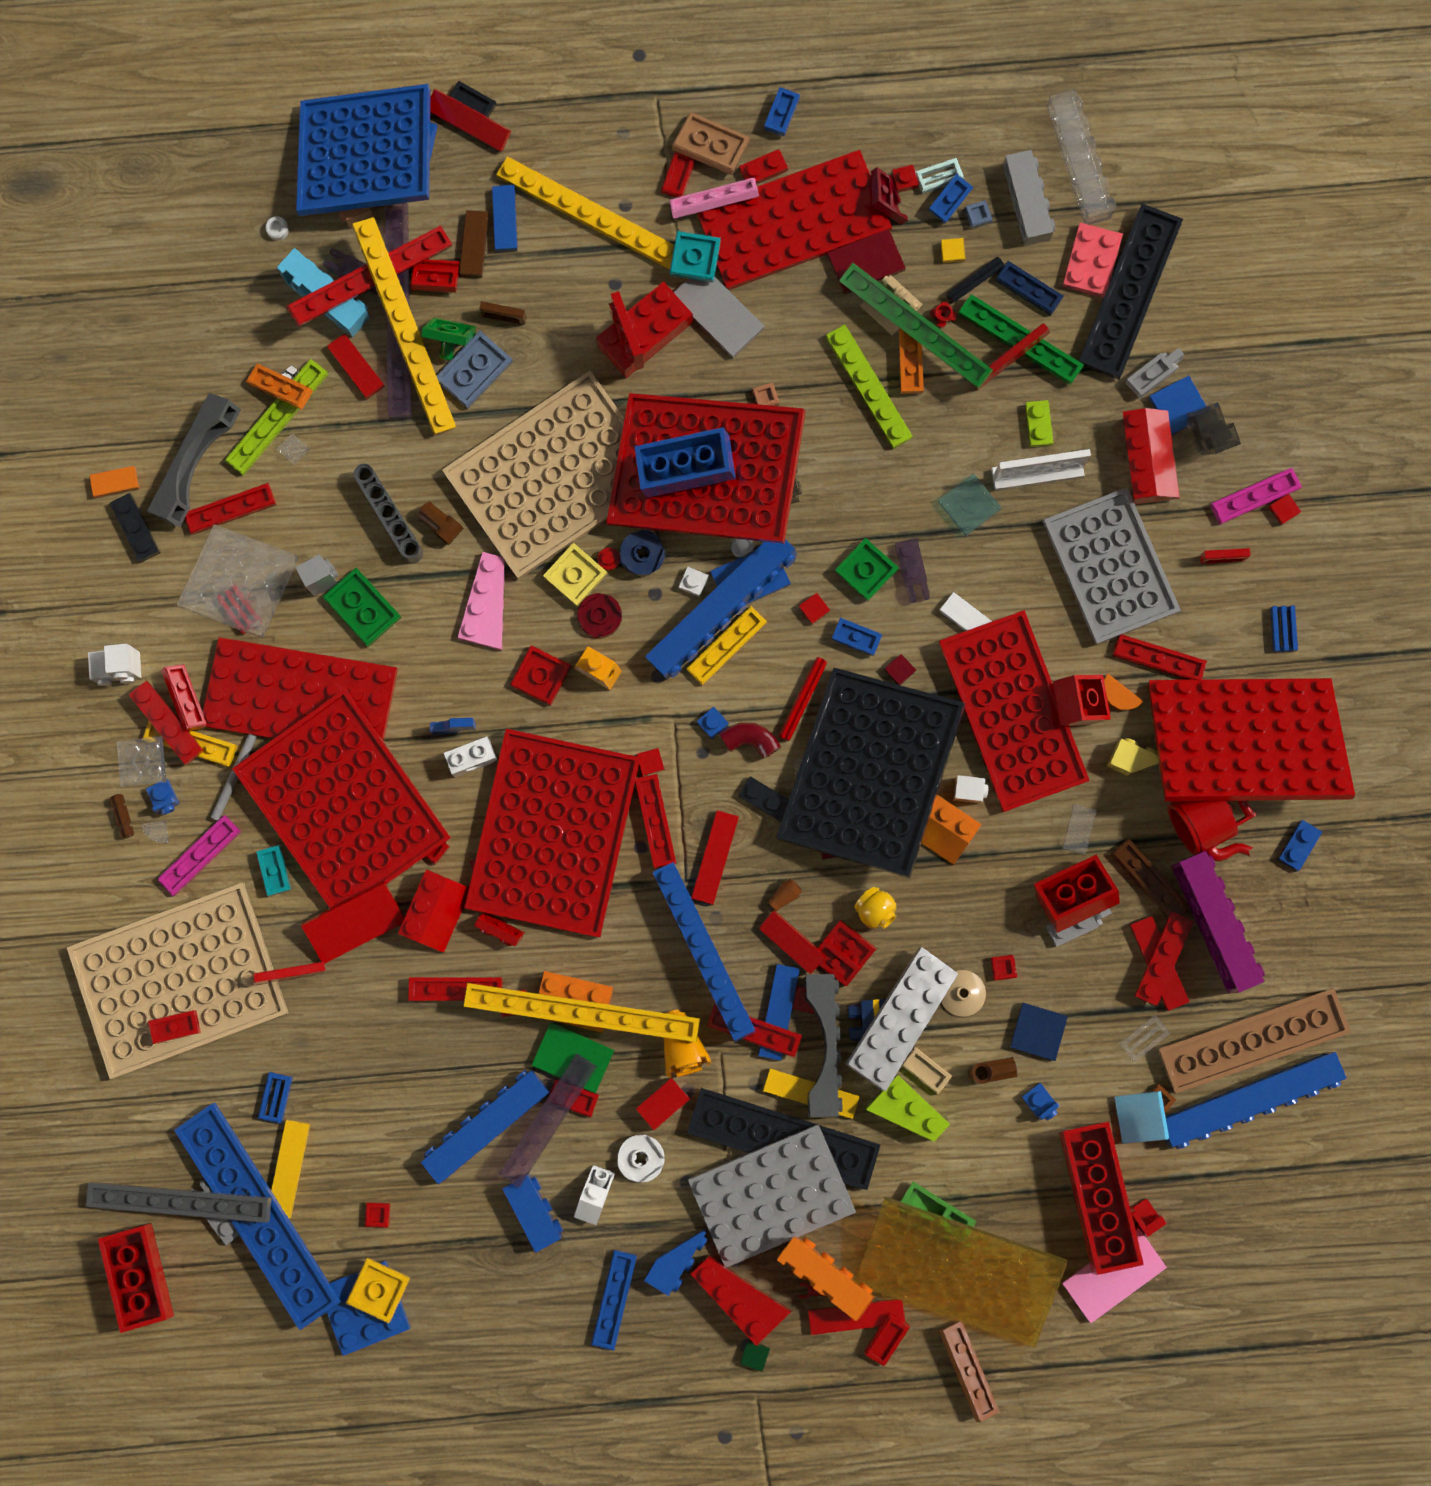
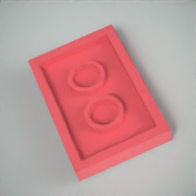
[1062,223,1123,298]

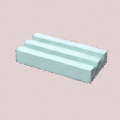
[915,158,964,194]

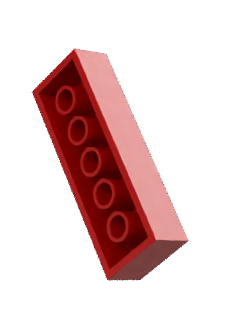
[1059,1122,1144,1275]

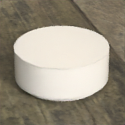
[265,217,289,240]

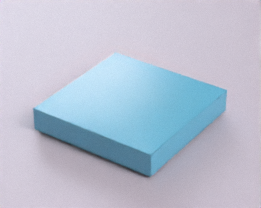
[1115,1091,1169,1144]

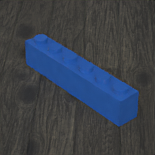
[421,1070,550,1185]

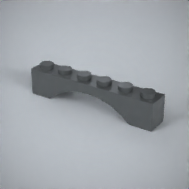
[147,393,241,528]
[804,974,842,1118]

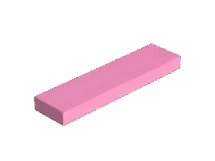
[669,178,759,219]

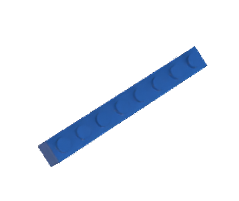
[645,539,797,680]
[653,862,756,1042]
[1165,1052,1347,1149]

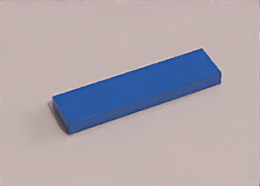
[758,964,800,1061]
[591,1249,637,1350]

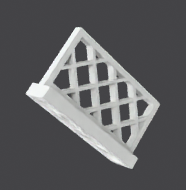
[991,449,1091,491]

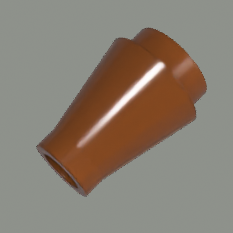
[768,878,803,911]

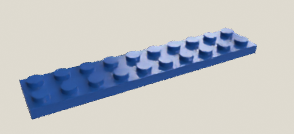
[174,1103,341,1330]

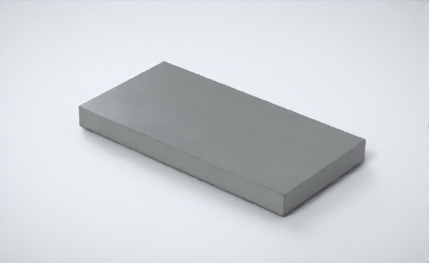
[674,277,765,358]

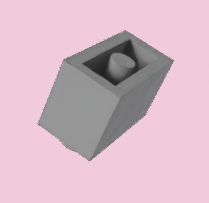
[295,554,339,597]

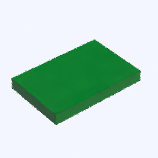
[323,567,402,647]
[532,1022,615,1093]

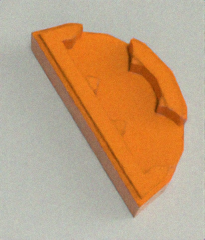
[1104,673,1144,710]

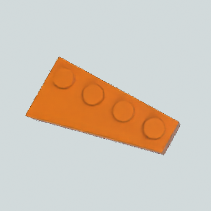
[777,1236,875,1321]

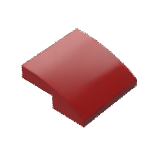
[818,919,877,987]

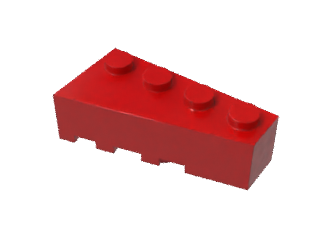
[691,1255,791,1346]

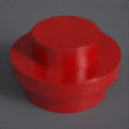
[597,548,620,570]

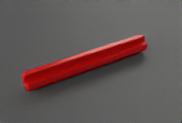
[779,657,827,741]

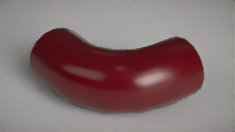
[718,722,781,759]

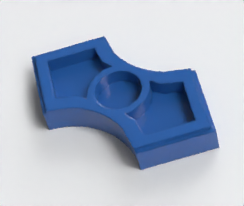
[430,717,476,735]

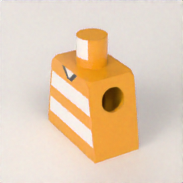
[573,646,622,690]

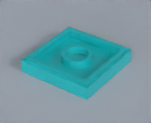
[669,231,721,283]

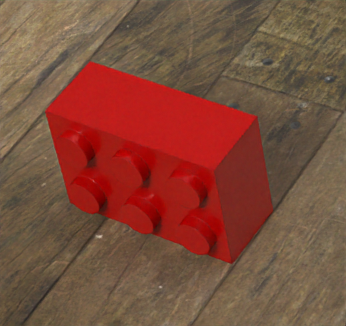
[1034,854,1120,933]

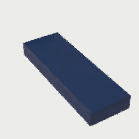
[995,261,1064,316]

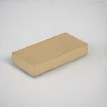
[902,1047,952,1095]

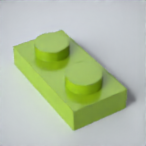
[1025,400,1053,448]

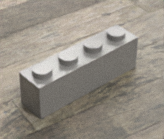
[1003,150,1055,246]

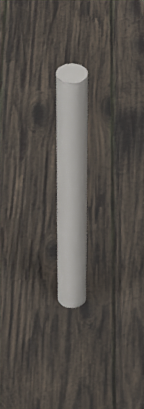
[211,734,257,820]

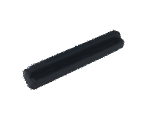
[946,257,1004,303]

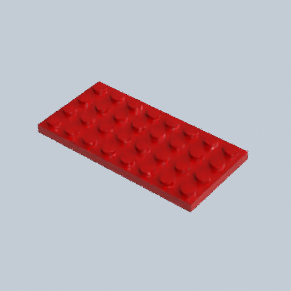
[696,149,892,290]
[938,610,1090,812]
[203,637,398,741]

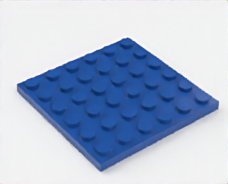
[296,84,430,216]

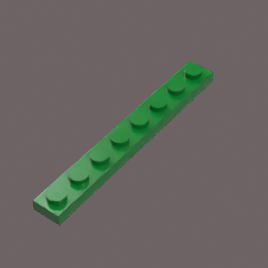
[839,263,993,389]

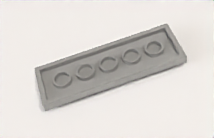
[846,947,958,1091]

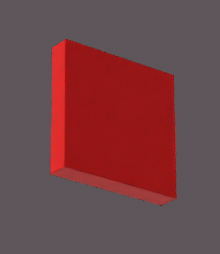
[510,645,572,706]

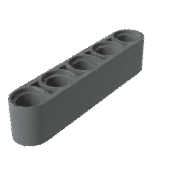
[354,464,423,563]

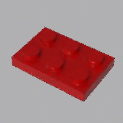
[608,291,644,371]

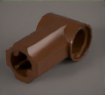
[417,501,464,545]
[968,1057,1017,1084]

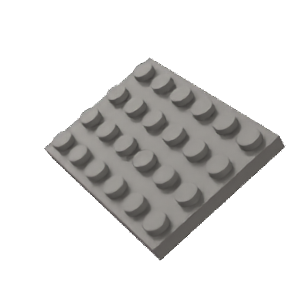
[1043,487,1181,645]
[688,1124,856,1267]

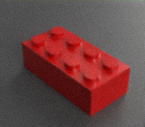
[596,281,693,378]
[98,1223,174,1333]

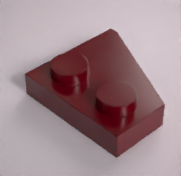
[871,167,908,225]

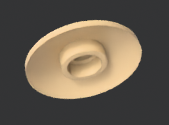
[941,970,986,1017]

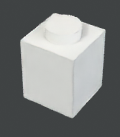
[953,775,988,804]

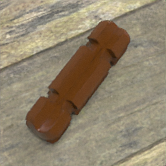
[110,794,135,839]

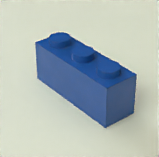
[503,1174,564,1253]

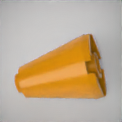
[664,1009,712,1078]

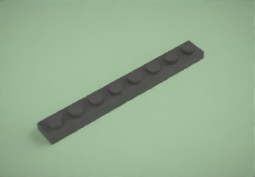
[86,1182,271,1223]

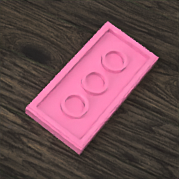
[1061,1227,1167,1323]

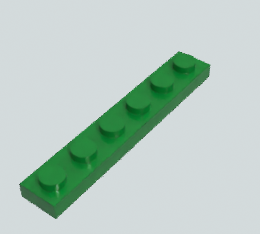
[958,294,1084,385]

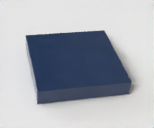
[1010,1002,1068,1061]

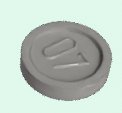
[731,539,754,558]

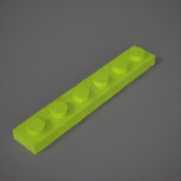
[826,325,913,449]

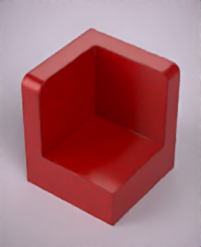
[1130,1199,1167,1237]

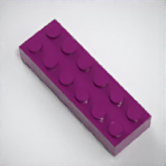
[1171,851,1265,994]

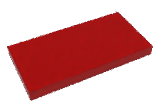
[301,881,405,964]

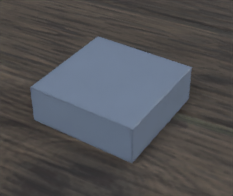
[964,200,993,229]

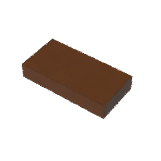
[479,301,527,325]

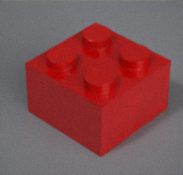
[1053,675,1111,726]

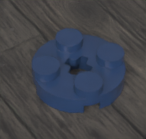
[619,530,665,576]

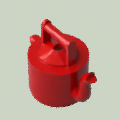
[1167,801,1256,862]

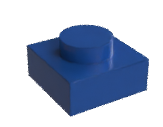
[697,707,729,739]

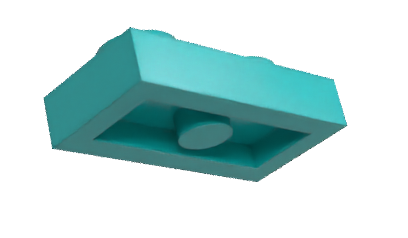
[256,845,292,897]

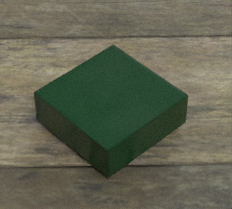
[740,1340,770,1372]

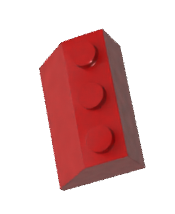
[398,869,469,953]

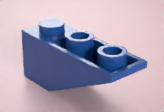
[644,1230,707,1296]

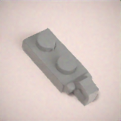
[1125,348,1184,399]
[1046,908,1112,947]

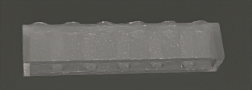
[1047,89,1116,225]

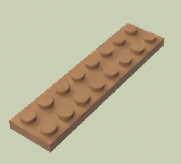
[1157,988,1351,1094]

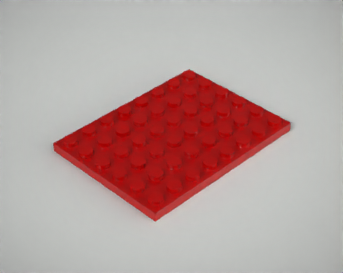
[606,393,806,544]
[1148,678,1355,802]
[232,688,452,908]
[465,729,641,938]

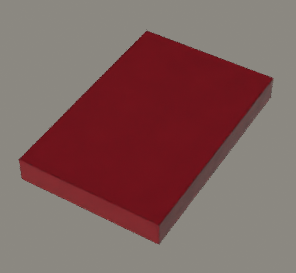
[827,229,906,294]

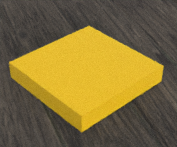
[346,1258,410,1323]

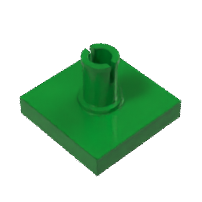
[422,317,477,360]

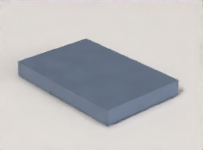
[437,331,513,409]

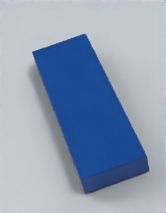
[492,185,518,252]

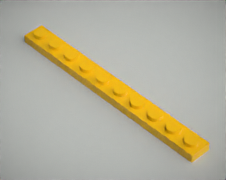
[496,156,687,279]
[352,217,456,436]
[464,983,700,1042]

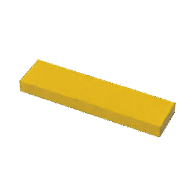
[687,606,767,686]
[142,721,237,767]
[763,1068,860,1119]
[271,1120,310,1218]

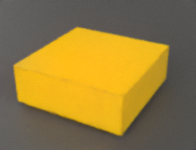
[940,238,965,263]

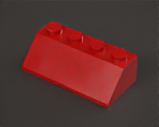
[1123,408,1180,505]

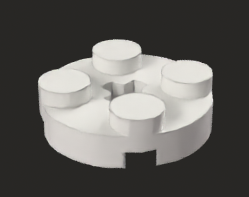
[618,1134,665,1182]

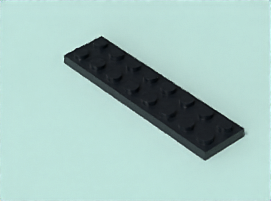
[1079,203,1183,380]
[687,1088,881,1190]

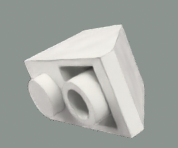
[574,1165,615,1225]

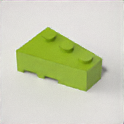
[864,1075,950,1142]

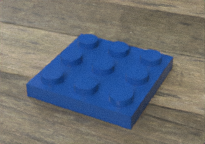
[327,1260,411,1356]

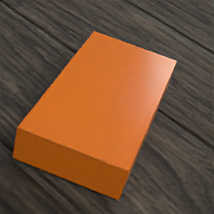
[89,466,139,498]

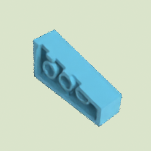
[277,248,370,337]

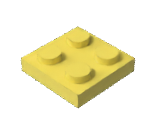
[543,543,608,607]

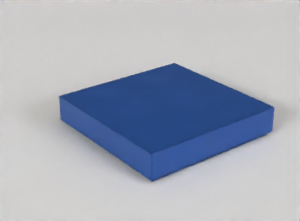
[1149,376,1211,436]

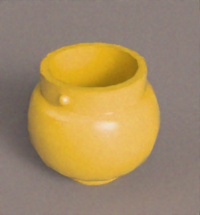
[854,887,896,929]

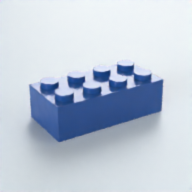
[634,427,736,498]

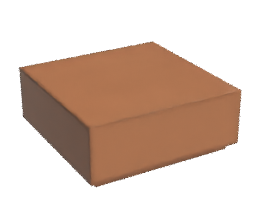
[752,382,780,406]

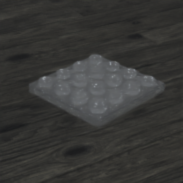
[177,524,298,638]

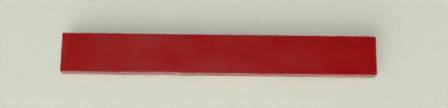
[286,225,452,327]

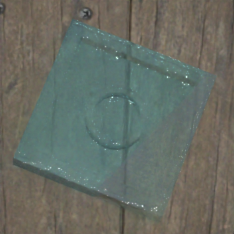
[938,473,1002,536]

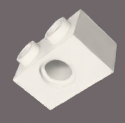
[444,737,498,778]

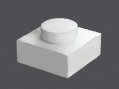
[679,567,709,597]

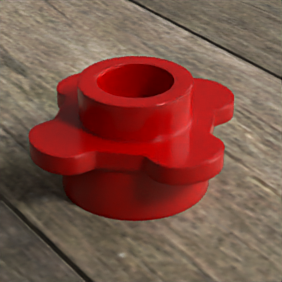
[930,302,956,328]

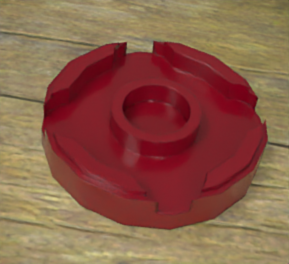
[577,593,622,638]

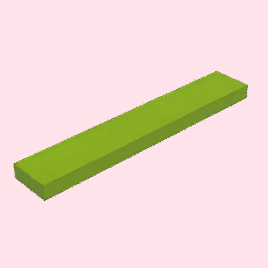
[225,358,329,476]

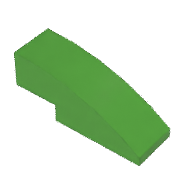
[901,1181,977,1242]

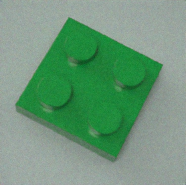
[835,538,899,602]

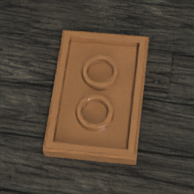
[672,112,750,175]

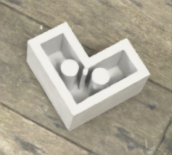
[88,644,142,686]

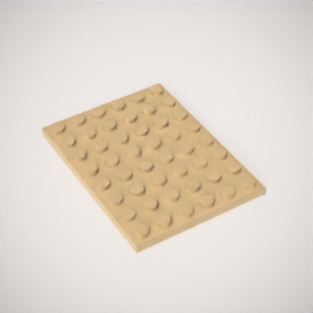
[442,371,624,580]
[66,883,289,1080]

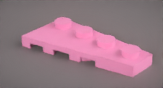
[458,552,505,651]

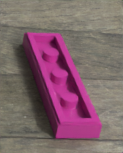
[1210,468,1302,525]
[157,815,242,896]

